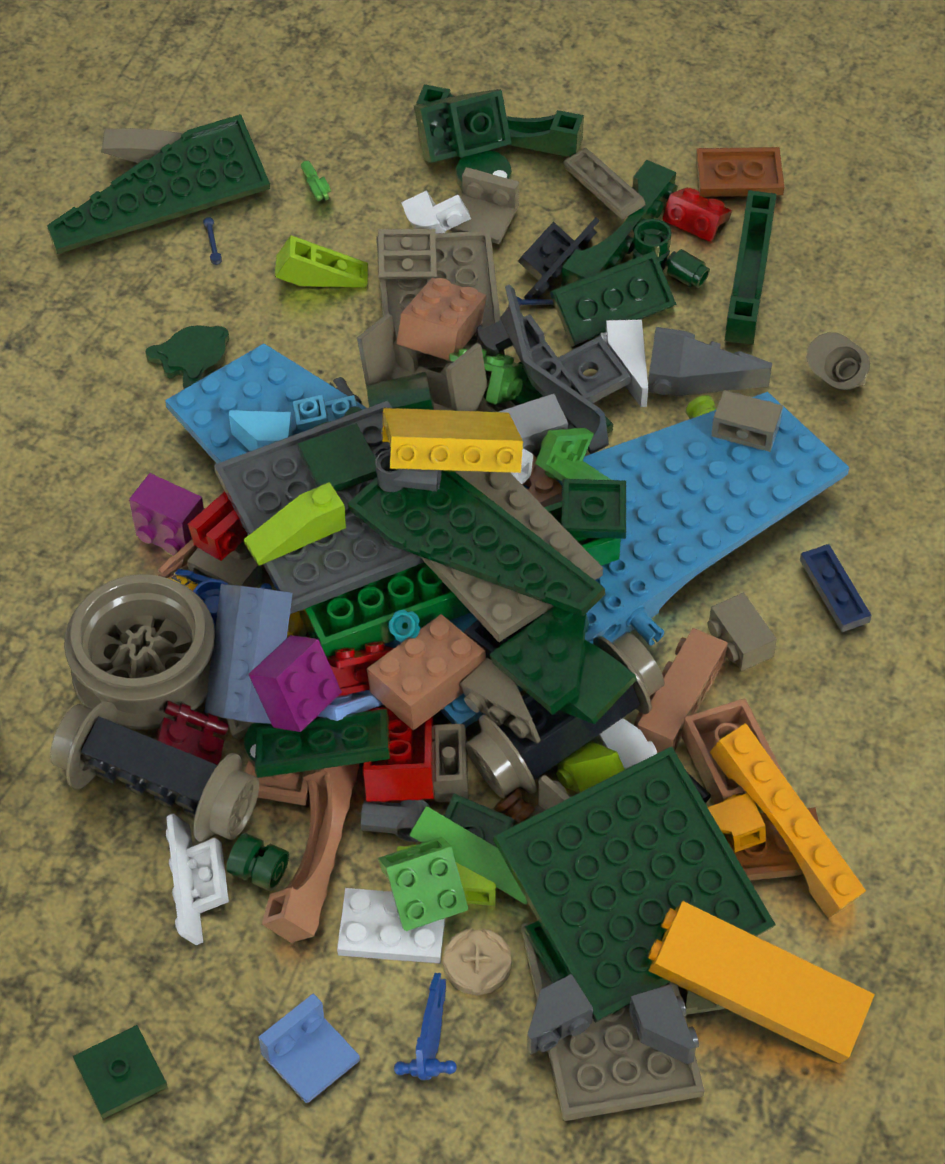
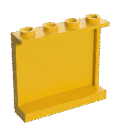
[382,408,523,473]

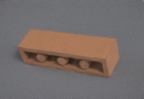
[634,628,728,752]

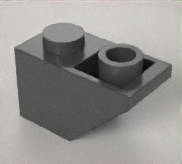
[527,974,593,1055]
[629,984,699,1064]

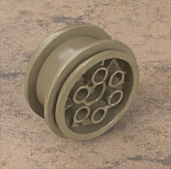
[64,574,215,730]

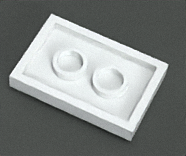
[337,888,445,964]

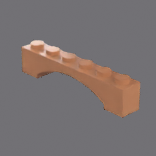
[262,763,360,943]

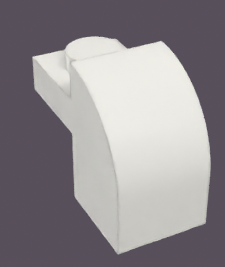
[401,190,471,233]

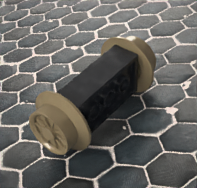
[465,632,665,798]
[50,701,259,842]

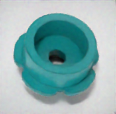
[389,610,421,642]

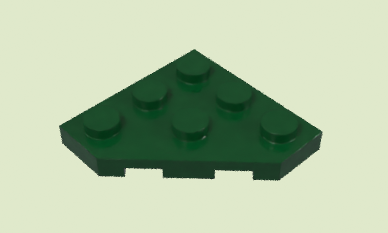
[489,606,589,715]

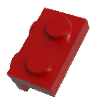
[662,187,732,241]
[326,642,394,696]

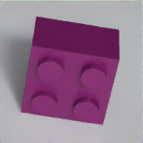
[129,473,204,556]
[248,635,342,732]

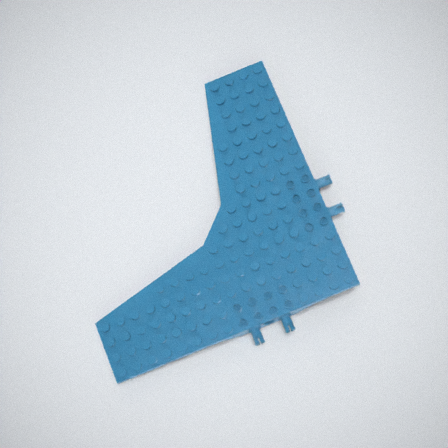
[165,344,849,728]

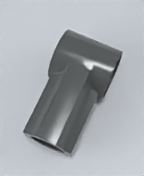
[375,450,442,492]
[361,800,429,842]

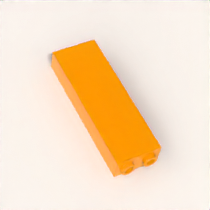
[648,901,875,1064]

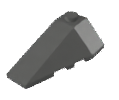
[648,327,772,396]

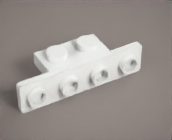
[166,814,229,945]

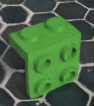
[449,347,523,404]
[535,428,611,481]

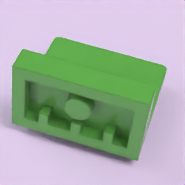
[378,837,468,931]

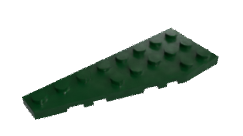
[47,114,270,254]
[347,470,606,617]

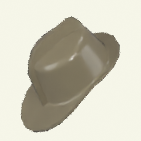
[806,332,870,390]

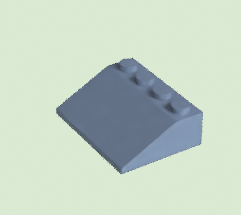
[204,584,293,724]

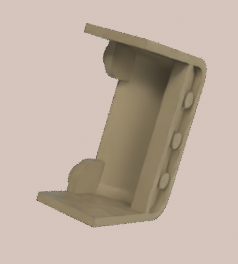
[357,314,487,411]

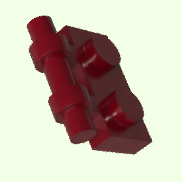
[156,701,229,766]

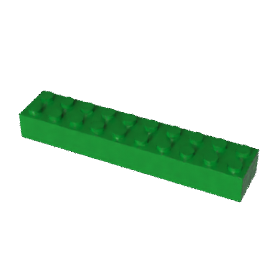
[300,501,621,657]

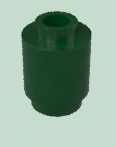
[665,249,710,288]

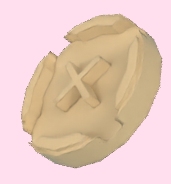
[443,928,512,995]

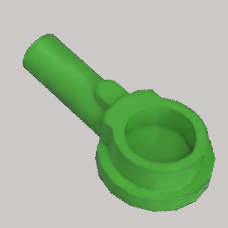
[301,161,331,202]

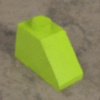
[556,741,625,793]

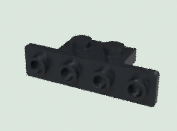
[518,217,600,299]

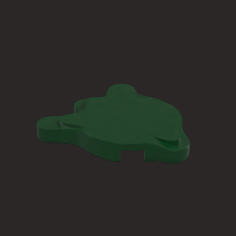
[145,325,229,389]

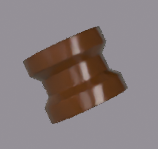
[493,788,536,826]

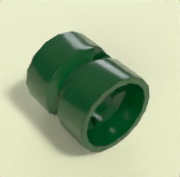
[632,219,672,270]
[226,833,289,891]

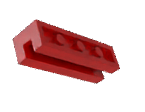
[188,491,248,561]

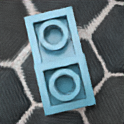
[293,395,357,430]

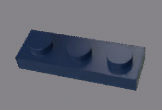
[800,544,872,632]

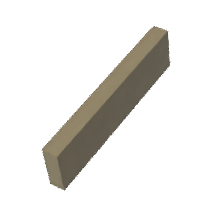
[563,148,646,220]

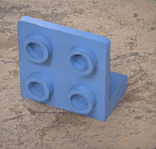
[258,993,360,1103]

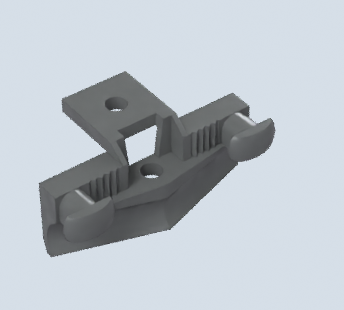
[476,284,631,454]

